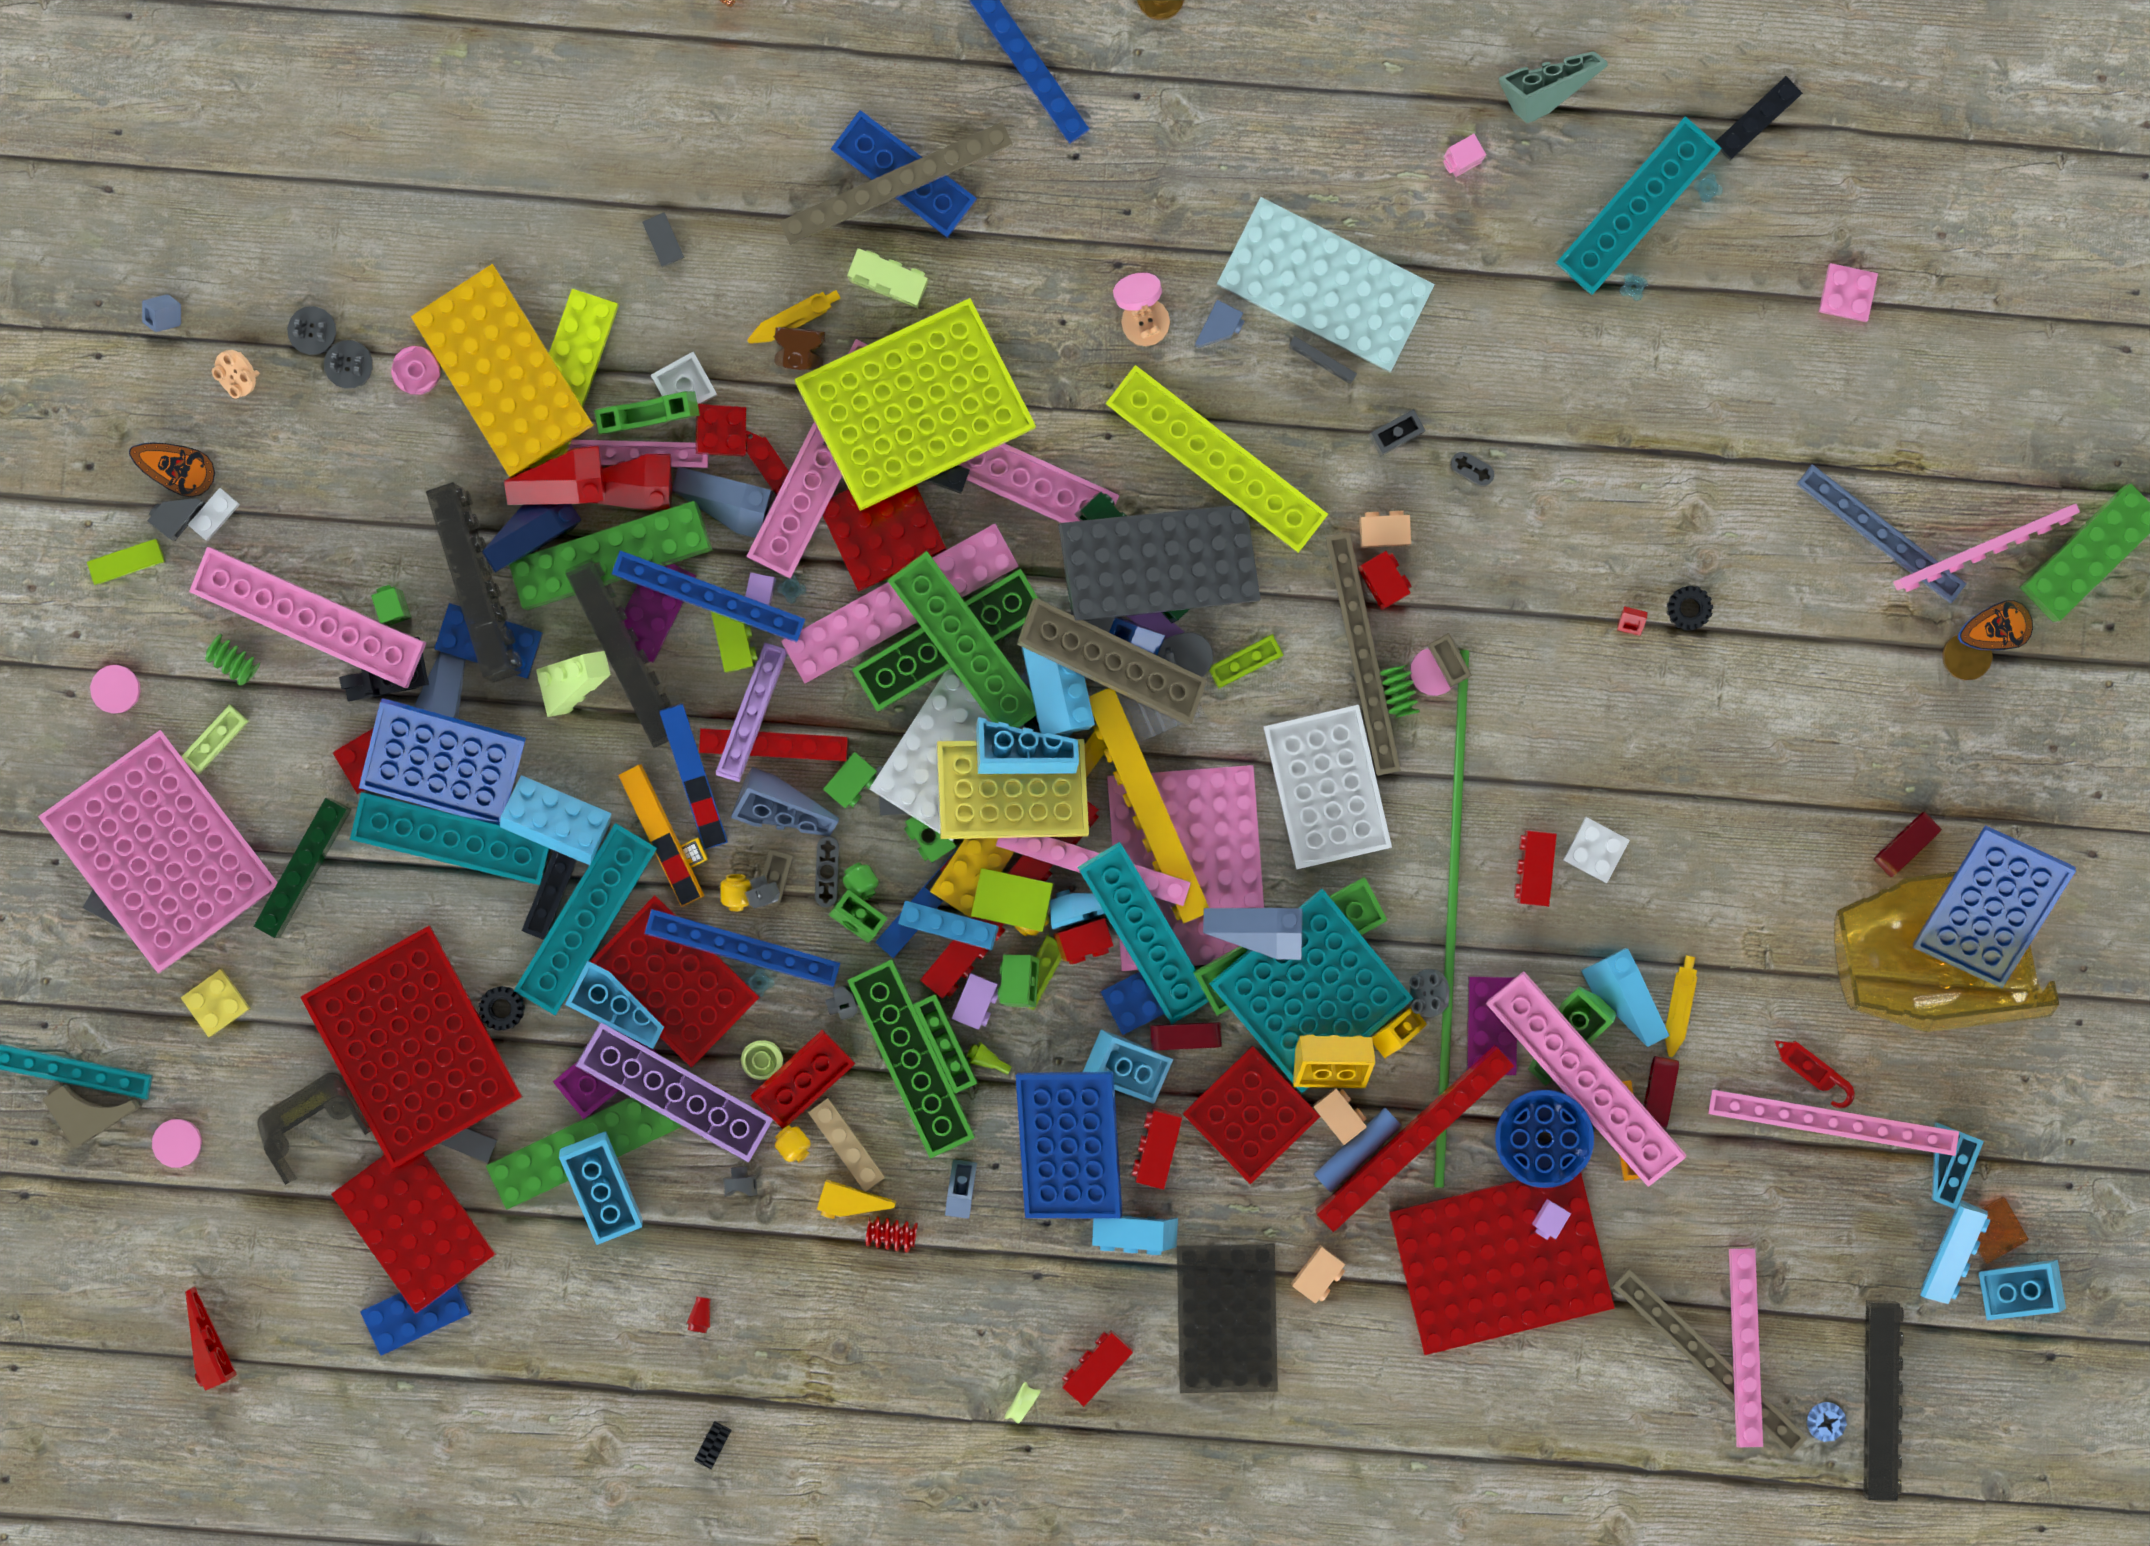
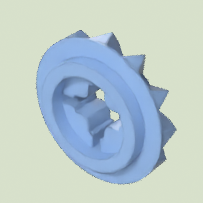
[1807,1402,1847,1442]

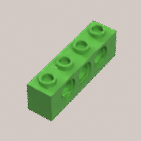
[913,993,978,1094]

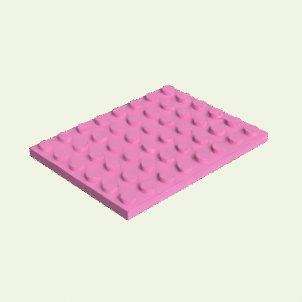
[38,730,278,974]
[1107,765,1264,971]

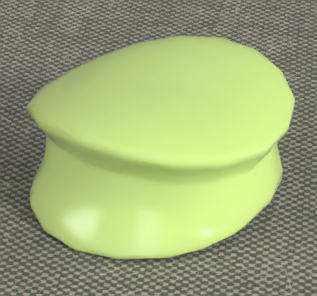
[741,1040,783,1080]
[1004,1382,1041,1423]

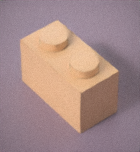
[1359,511,1411,548]
[1312,1088,1367,1145]
[1291,1245,1345,1304]

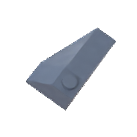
[672,468,773,538]
[414,651,466,719]
[731,767,839,836]
[1203,908,1303,960]

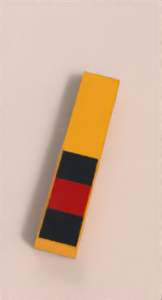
[618,764,705,907]

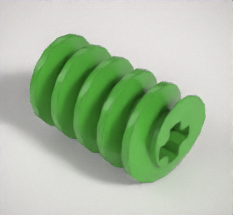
[205,634,261,686]
[1380,665,1420,718]

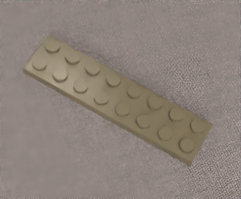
[1017,598,1207,725]

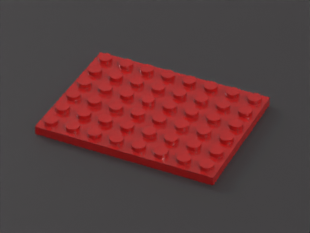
[300,925,523,1169]
[1389,1172,1615,1355]

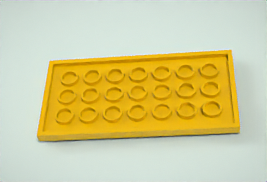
[411,264,594,478]

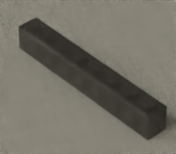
[565,557,672,748]
[1863,1300,1904,1501]

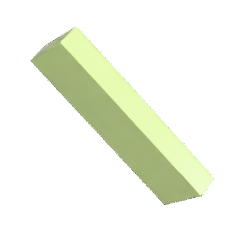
[181,704,249,775]

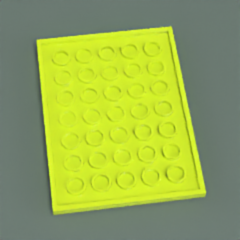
[795,298,1036,511]

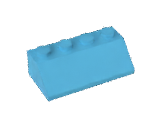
[1021,646,1095,735]
[1920,1200,1990,1304]

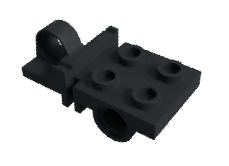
[339,637,429,702]

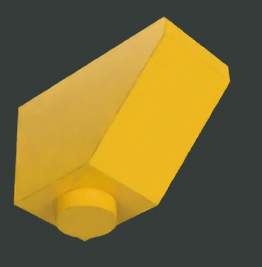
[1372,1006,1427,1058]

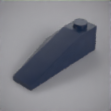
[482,504,581,573]

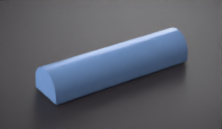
[1314,1108,1402,1192]

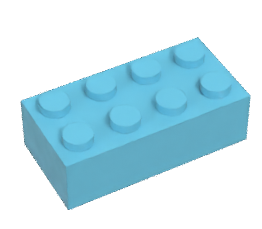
[500,775,611,865]
[559,1131,643,1245]

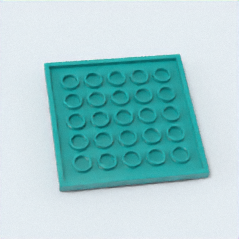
[1209,888,1414,1093]

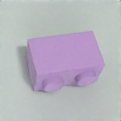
[952,973,998,1030]

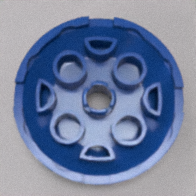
[1495,1089,1594,1188]

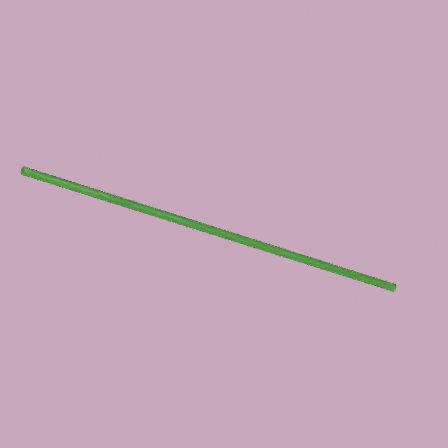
[1434,650,1469,1188]

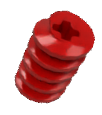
[865,1216,918,1253]

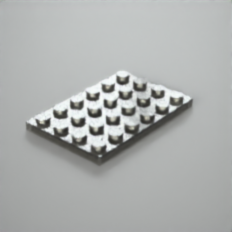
[1177,1243,1278,1394]

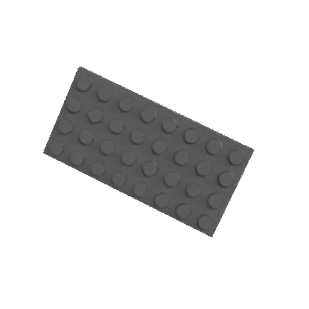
[1058,504,1261,621]

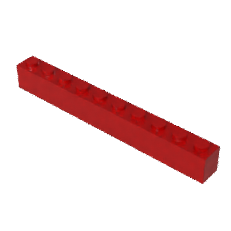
[920,800,1099,999]
[1315,1045,1514,1232]

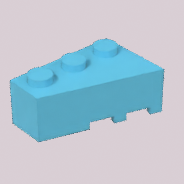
[1931,1122,1984,1210]
[1092,1215,1178,1255]

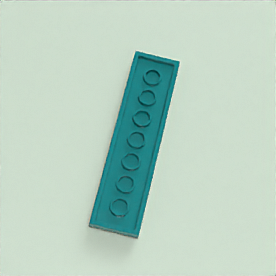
[1555,116,1722,295]
[350,792,550,885]
[514,823,657,1016]
[1077,842,1209,1025]

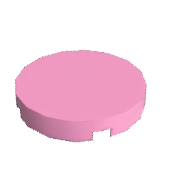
[1113,273,1162,311]
[391,346,441,395]
[1410,648,1454,696]
[90,665,141,714]
[152,1119,202,1168]

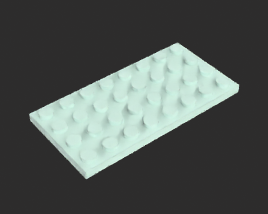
[1217,197,1435,372]

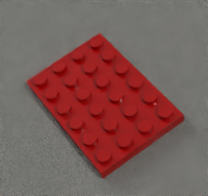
[590,895,760,1068]
[331,1153,497,1313]

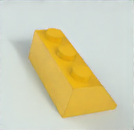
[1293,1035,1375,1088]

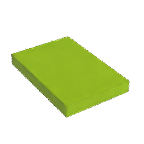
[971,868,1054,932]

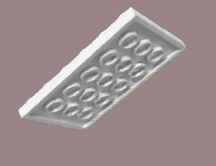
[870,669,1026,842]
[1263,705,1392,869]

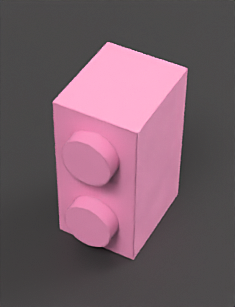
[1443,134,1486,177]

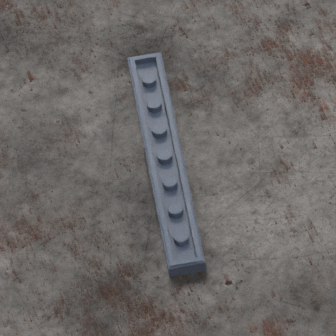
[1796,464,1967,603]

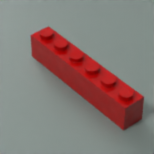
[699,728,849,762]

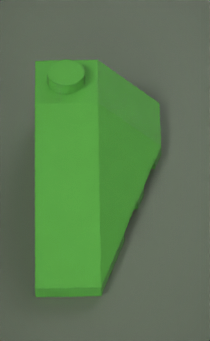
[1528,987,1617,1086]

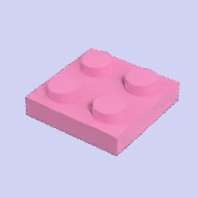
[1819,263,1878,322]

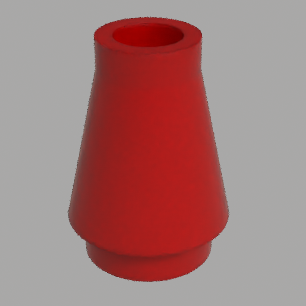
[686,1296,711,1334]

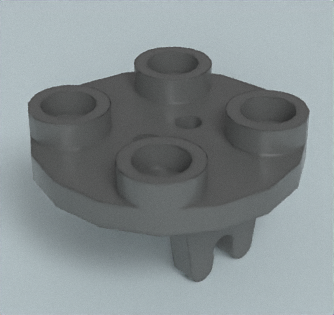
[287,306,337,355]
[324,340,373,389]
[1409,969,1450,1017]

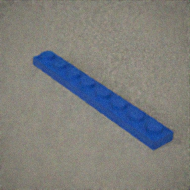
[969,0,1089,144]
[611,551,805,642]
[644,909,840,987]

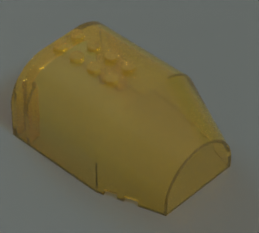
[1834,871,2060,1033]

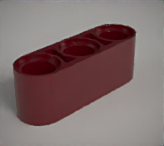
[1873,811,1942,878]
[1150,1022,1222,1050]
[1643,1056,1679,1130]

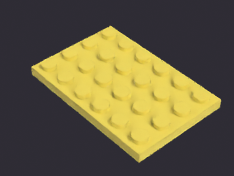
[937,739,1089,839]

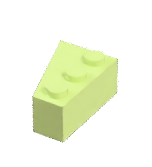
[847,248,928,309]
[536,651,610,717]

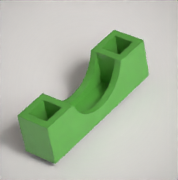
[594,391,700,434]

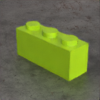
[711,611,758,673]

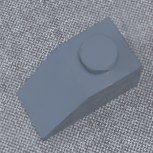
[1195,300,1245,348]
[945,1159,977,1219]

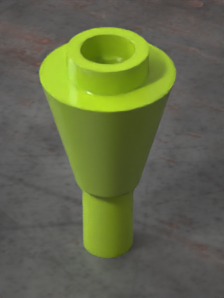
[967,1042,1012,1075]

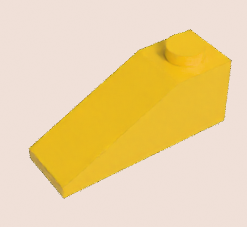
[816,1179,897,1219]

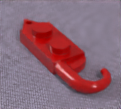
[746,431,789,496]
[1774,1040,1855,1109]

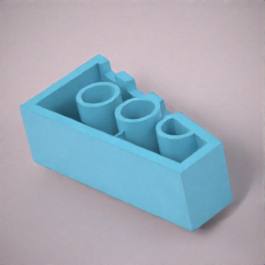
[976,717,1079,774]

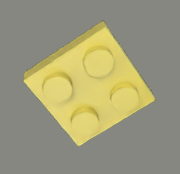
[181,969,251,1037]

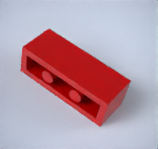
[1514,831,1557,907]
[1062,1330,1133,1407]

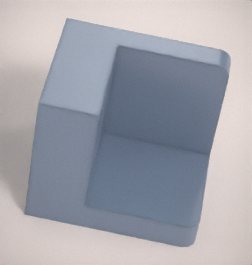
[142,294,181,332]

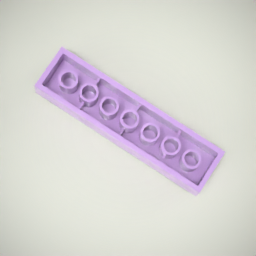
[575,1023,773,1162]

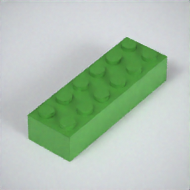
[2019,484,2150,622]

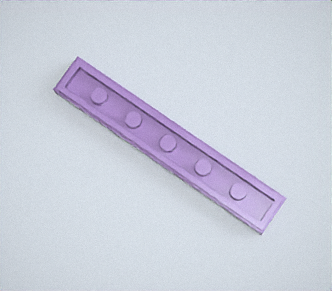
[716,642,788,782]

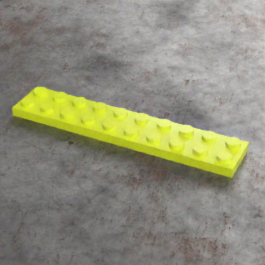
[1105,365,1328,553]

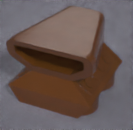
[773,327,826,370]

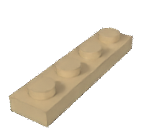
[808,1098,885,1192]

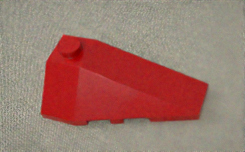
[504,446,605,505]
[591,454,672,510]
[185,1287,237,1391]

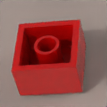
[1358,551,1412,611]
[1054,918,1114,965]

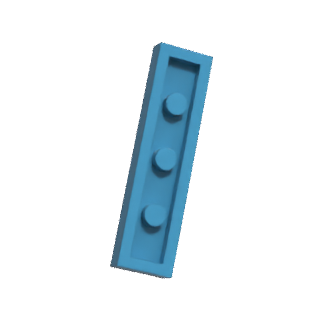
[898,901,999,950]

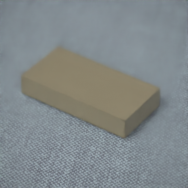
[1427,633,1472,688]

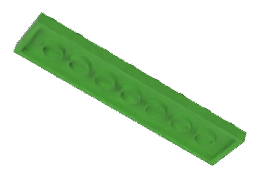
[887,551,1036,728]
[1193,877,1388,1016]
[486,1097,683,1210]

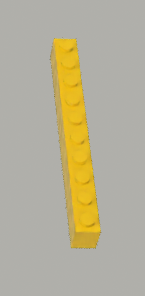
[1089,688,1209,923]

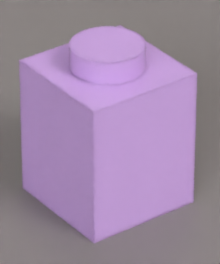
[745,572,776,606]
[1532,1199,1571,1240]

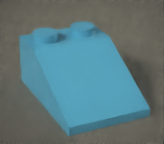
[1083,1029,1173,1104]
[1978,1260,2066,1320]

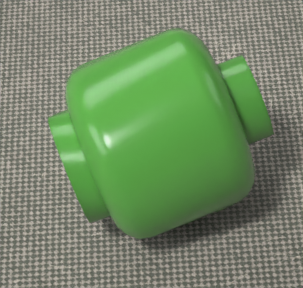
[843,863,879,900]

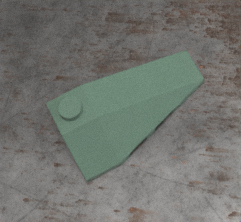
[1499,51,1608,123]

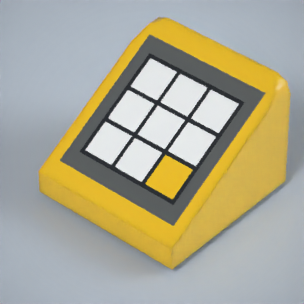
[681,837,709,868]

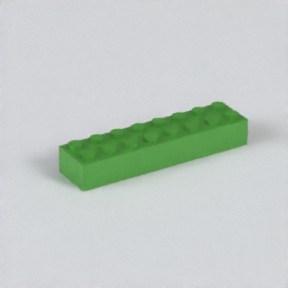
[509,501,712,611]
[852,569,1038,712]
[847,959,975,1159]

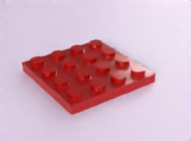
[822,485,947,592]
[1182,1046,1321,1184]

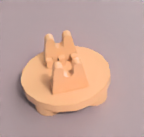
[1121,301,1170,347]
[212,350,260,399]

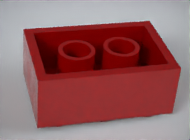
[1131,1107,1182,1190]

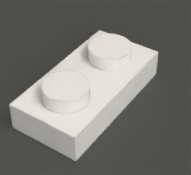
[188,488,240,541]

